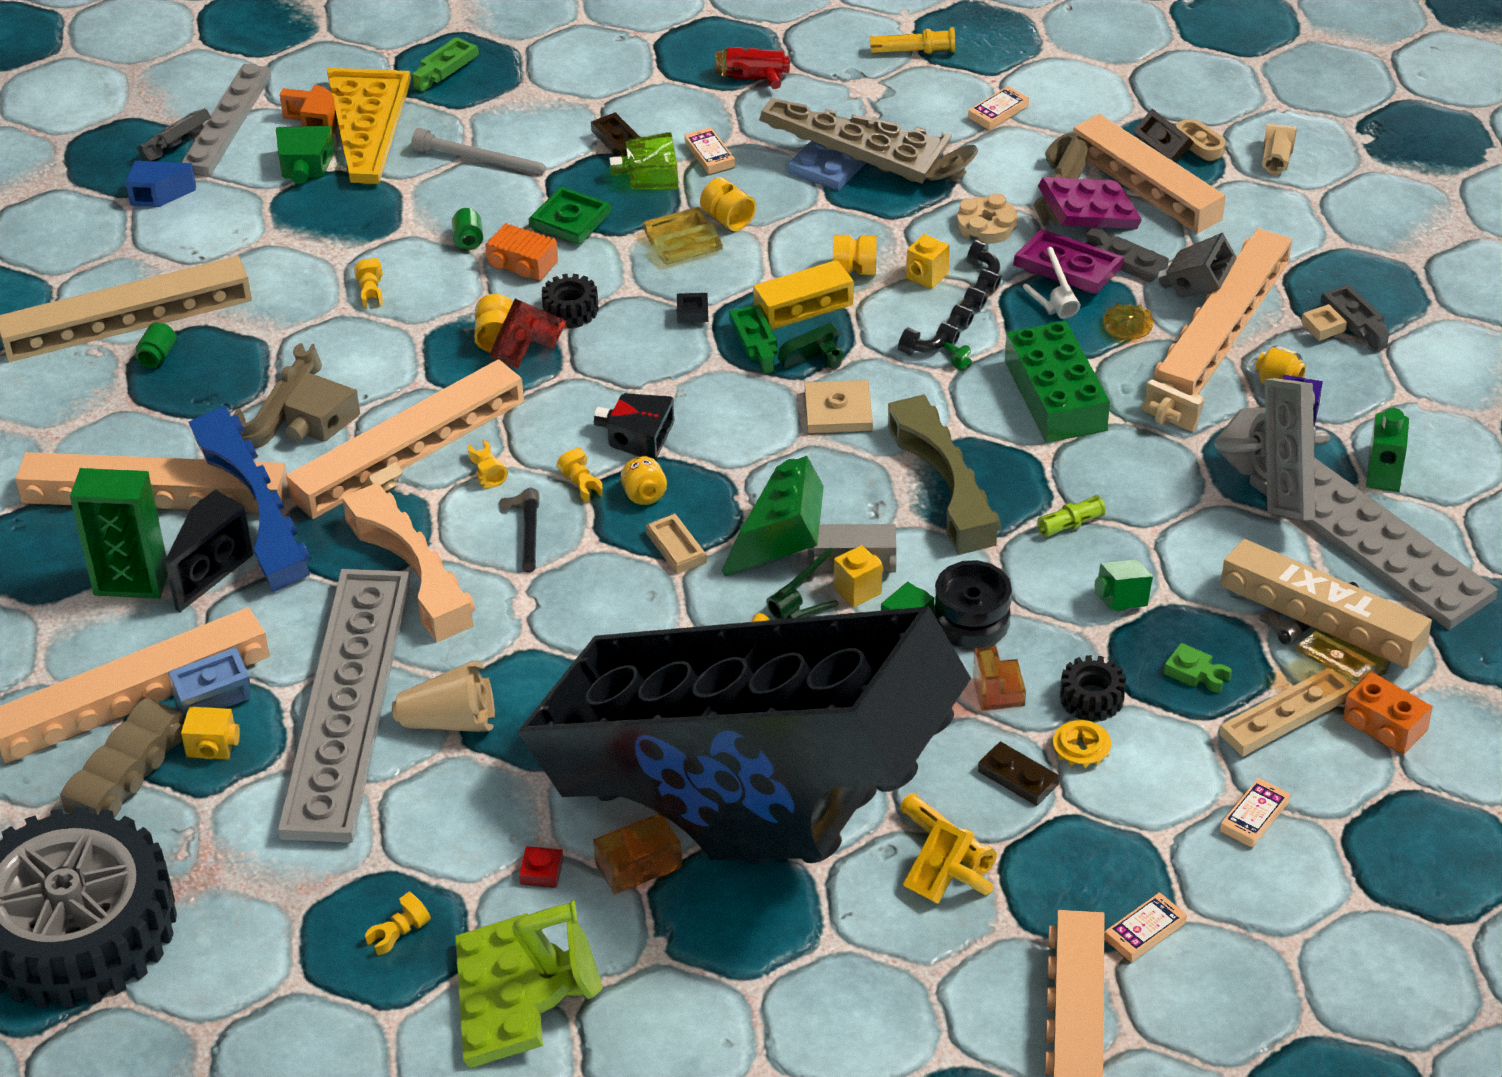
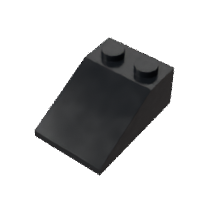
[165,489,253,612]

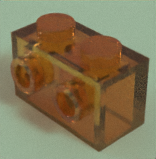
[593,814,682,895]

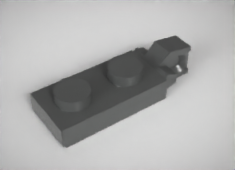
[136,108,211,161]
[1086,228,1169,283]
[1321,284,1390,351]

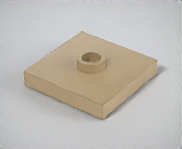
[804,380,873,434]

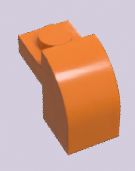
[279,85,337,133]

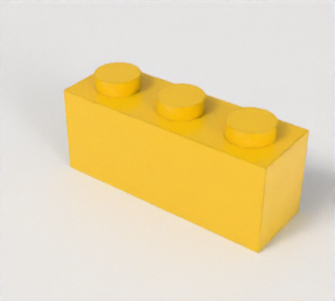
[753,260,854,330]

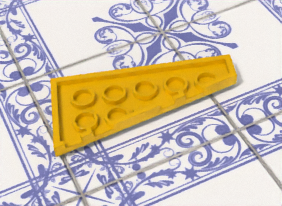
[327,68,411,184]

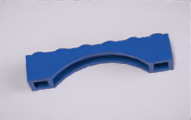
[188,405,311,592]

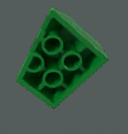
[722,456,824,576]

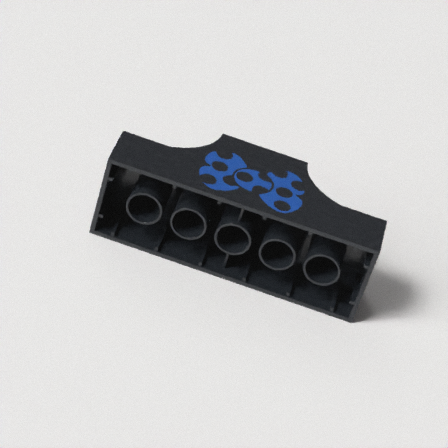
[518,606,971,864]

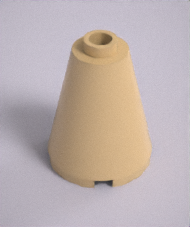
[392,660,495,732]

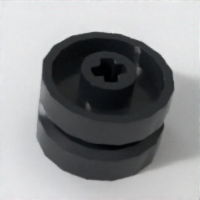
[934,560,1012,649]

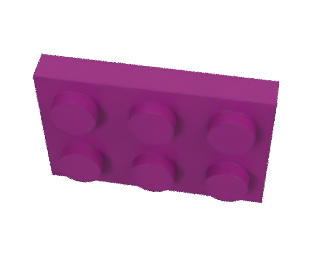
[1038,177,1142,229]
[1013,229,1124,294]

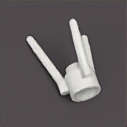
[1023,247,1080,319]

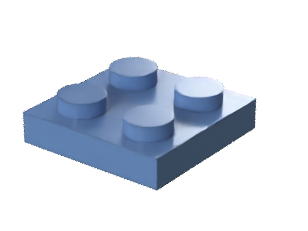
[788,141,867,191]

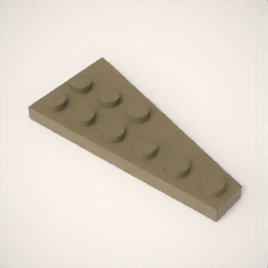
[759,98,952,184]

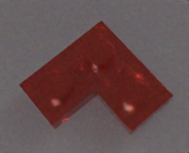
[488,298,566,368]

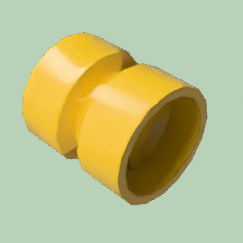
[700,177,756,231]
[833,234,877,275]
[474,294,515,353]

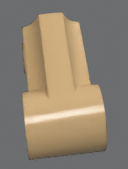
[1262,123,1297,175]

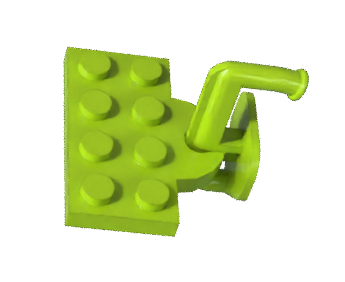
[455,900,602,1069]

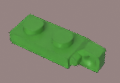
[412,37,479,92]

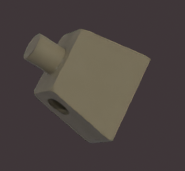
[284,372,360,443]

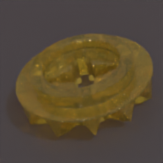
[1103,302,1154,340]

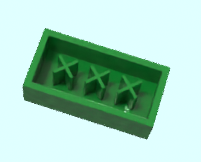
[1005,321,1110,443]
[70,468,168,599]

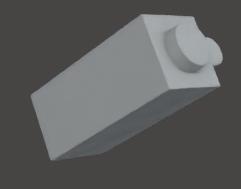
[807,524,896,573]

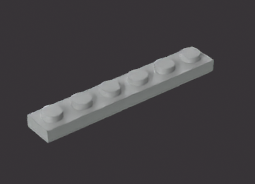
[182,64,271,177]

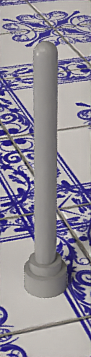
[411,128,546,174]

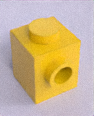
[906,234,950,289]
[834,545,883,608]
[181,707,240,760]

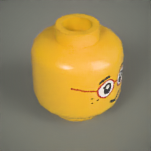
[620,456,667,505]

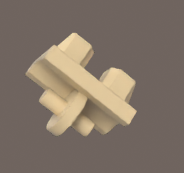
[1141,379,1204,432]

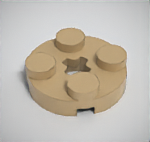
[957,194,1018,244]

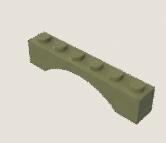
[888,394,1001,555]

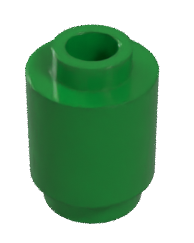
[452,208,483,250]
[135,322,177,368]

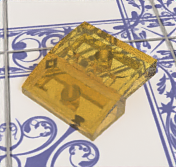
[643,206,723,265]
[1296,631,1391,684]

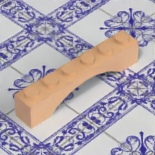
[342,482,475,643]

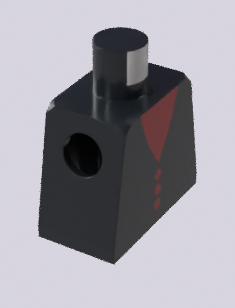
[594,393,675,461]

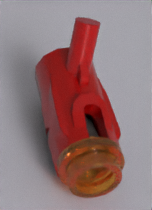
[715,47,790,89]

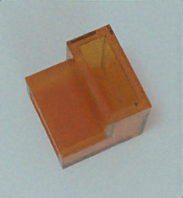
[973,646,1026,711]

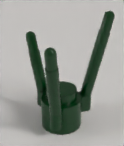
[766,548,839,620]

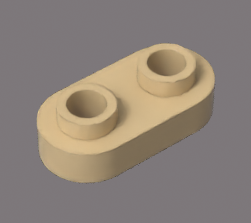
[1176,119,1226,161]

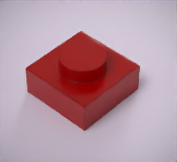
[519,846,564,888]

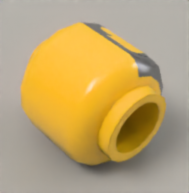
[1255,345,1306,385]

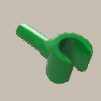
[942,342,972,370]

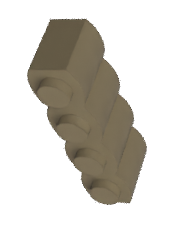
[60,698,184,817]

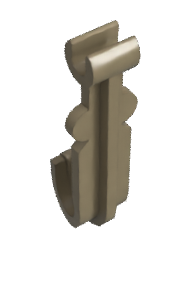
[1034,133,1088,227]
[232,343,322,448]

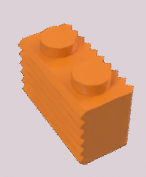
[485,222,558,281]

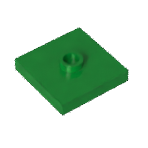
[528,186,612,245]

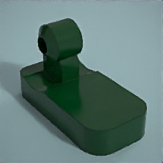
[777,323,844,369]

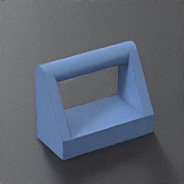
[168,647,250,722]

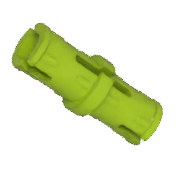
[1037,495,1106,538]

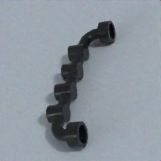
[898,240,1002,355]

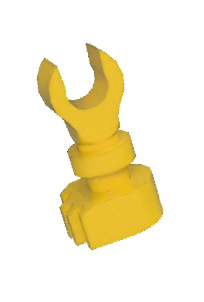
[354,258,383,309]
[468,440,508,489]
[557,447,603,503]
[365,891,431,955]

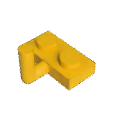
[903,819,993,904]

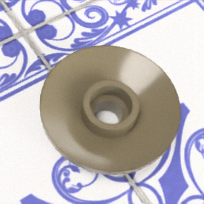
[926,145,978,181]

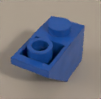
[126,160,196,207]

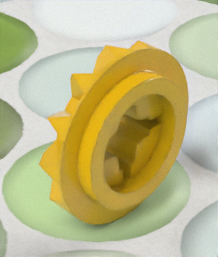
[1053,720,1111,769]

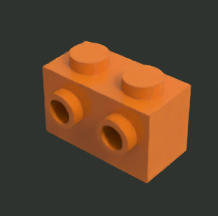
[1343,672,1433,755]

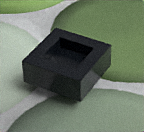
[677,293,709,323]

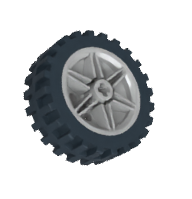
[0,807,177,1008]

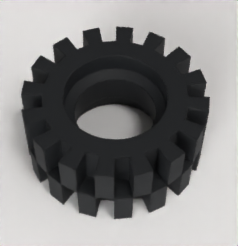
[541,273,599,328]
[1060,655,1126,722]

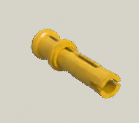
[870,27,955,54]
[900,793,997,876]

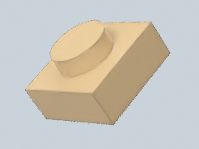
[1301,304,1347,341]
[361,462,403,493]

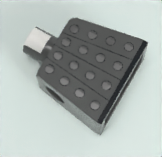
[1158,233,1237,298]

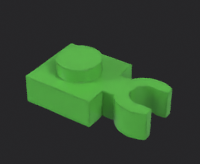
[1164,643,1232,693]

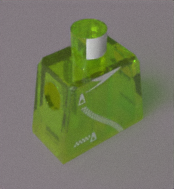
[609,132,678,190]

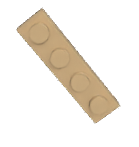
[1219,666,1355,757]

